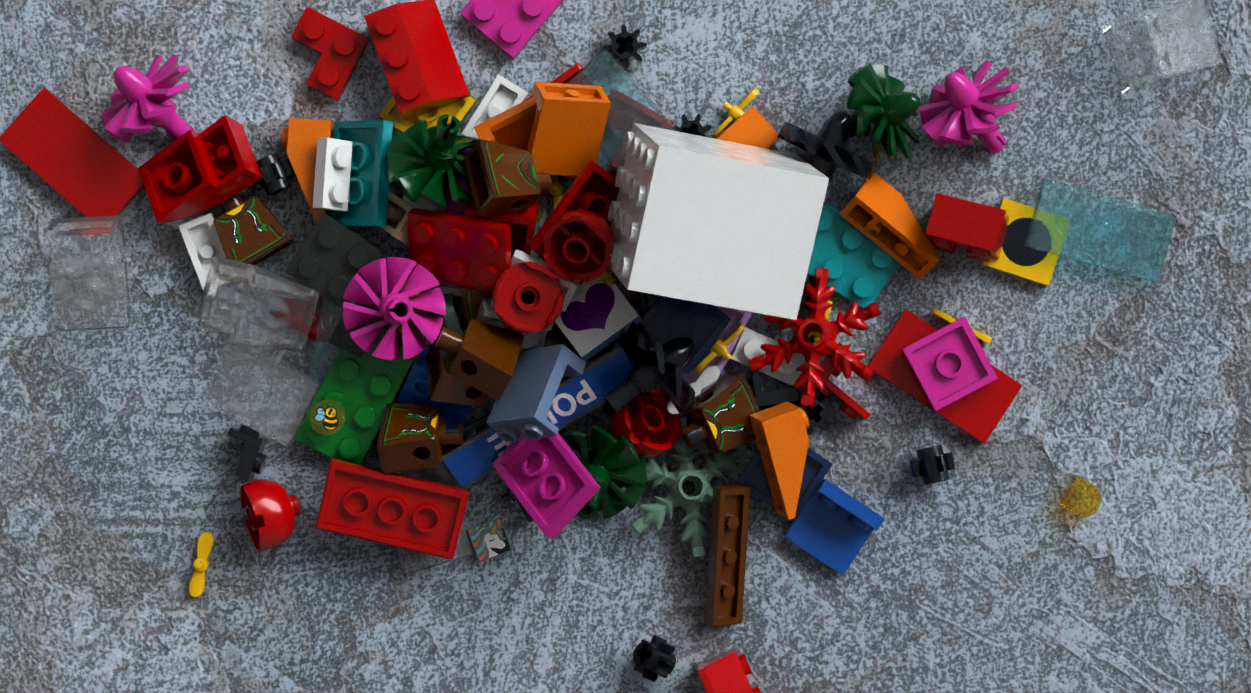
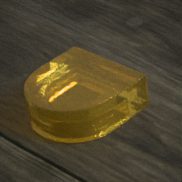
[1058,475,1101,517]

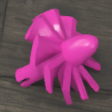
[101,54,195,142]
[920,61,1018,154]
[342,257,446,360]

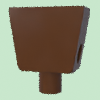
[435,319,524,401]

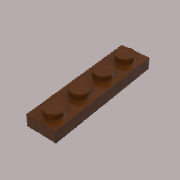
[705,484,751,627]

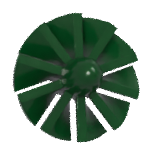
[847,63,920,165]
[385,114,478,210]
[563,426,647,519]

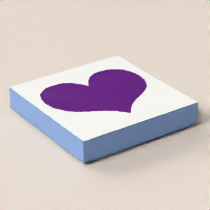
[555,271,642,362]

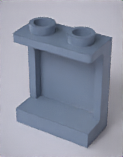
[486,344,586,443]

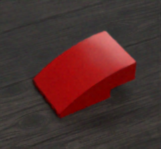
[138,115,263,224]

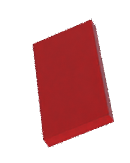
[0,87,144,232]
[867,309,1023,444]
[315,458,470,560]

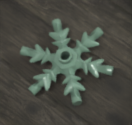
[631,417,756,558]

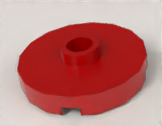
[492,261,564,333]

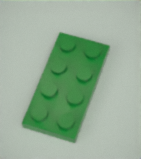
[295,327,415,465]

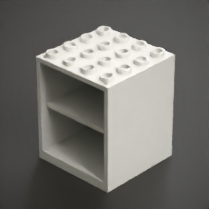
[608,123,829,320]

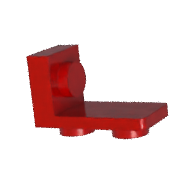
[816,343,871,420]

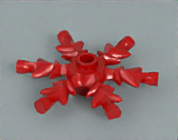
[748,268,881,407]

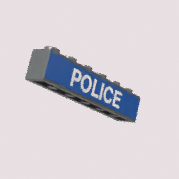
[442,338,636,489]

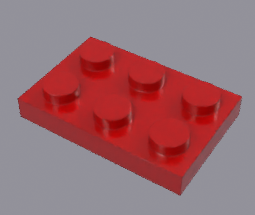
[407,208,512,292]

